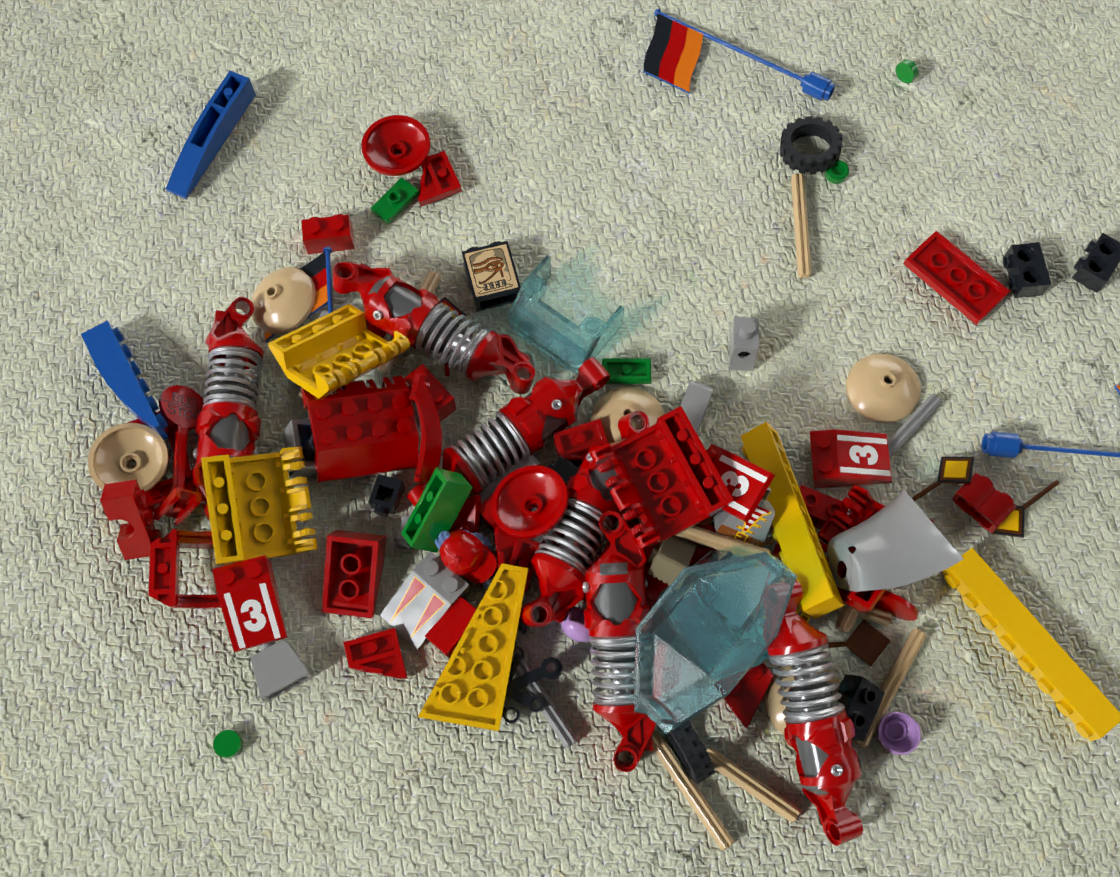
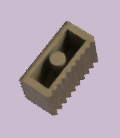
[647,536,697,588]

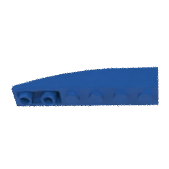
[166,71,256,200]
[81,320,169,440]

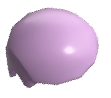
[561,606,590,643]
[876,711,921,755]

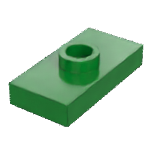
[370,177,419,225]
[602,358,652,384]

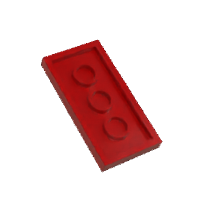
[903,231,1010,325]

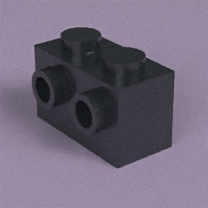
[837,674,885,742]

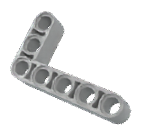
[681,380,714,434]

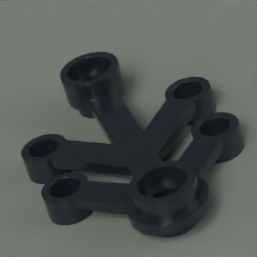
[502,645,563,724]

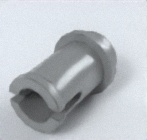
[394,515,410,550]

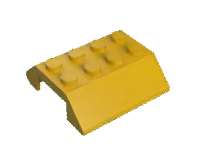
[268,304,410,398]
[201,446,318,564]

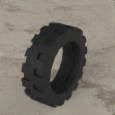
[780,116,843,174]
[659,707,716,784]

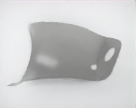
[827,489,963,592]

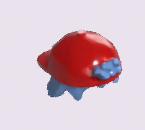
[435,529,497,583]

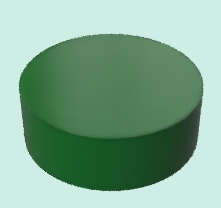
[895,59,919,83]
[825,160,849,184]
[213,730,243,758]

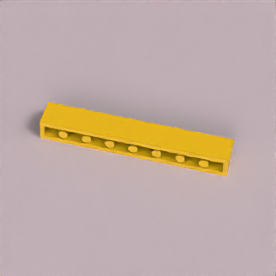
[741,421,844,619]
[942,548,1120,741]

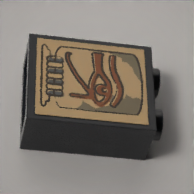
[462,241,522,312]

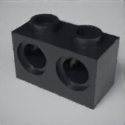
[1072,233,1120,293]
[1003,242,1051,298]

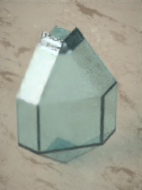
[634,552,797,734]

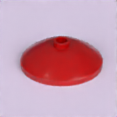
[361,115,431,176]
[491,465,569,539]

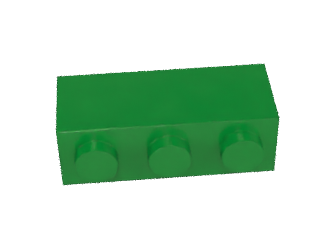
[401,467,473,553]

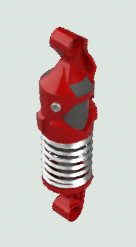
[333,262,535,394]
[190,297,264,520]
[407,357,611,507]
[520,411,650,627]
[582,511,657,772]
[763,578,863,846]

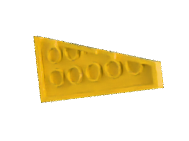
[418,564,528,731]

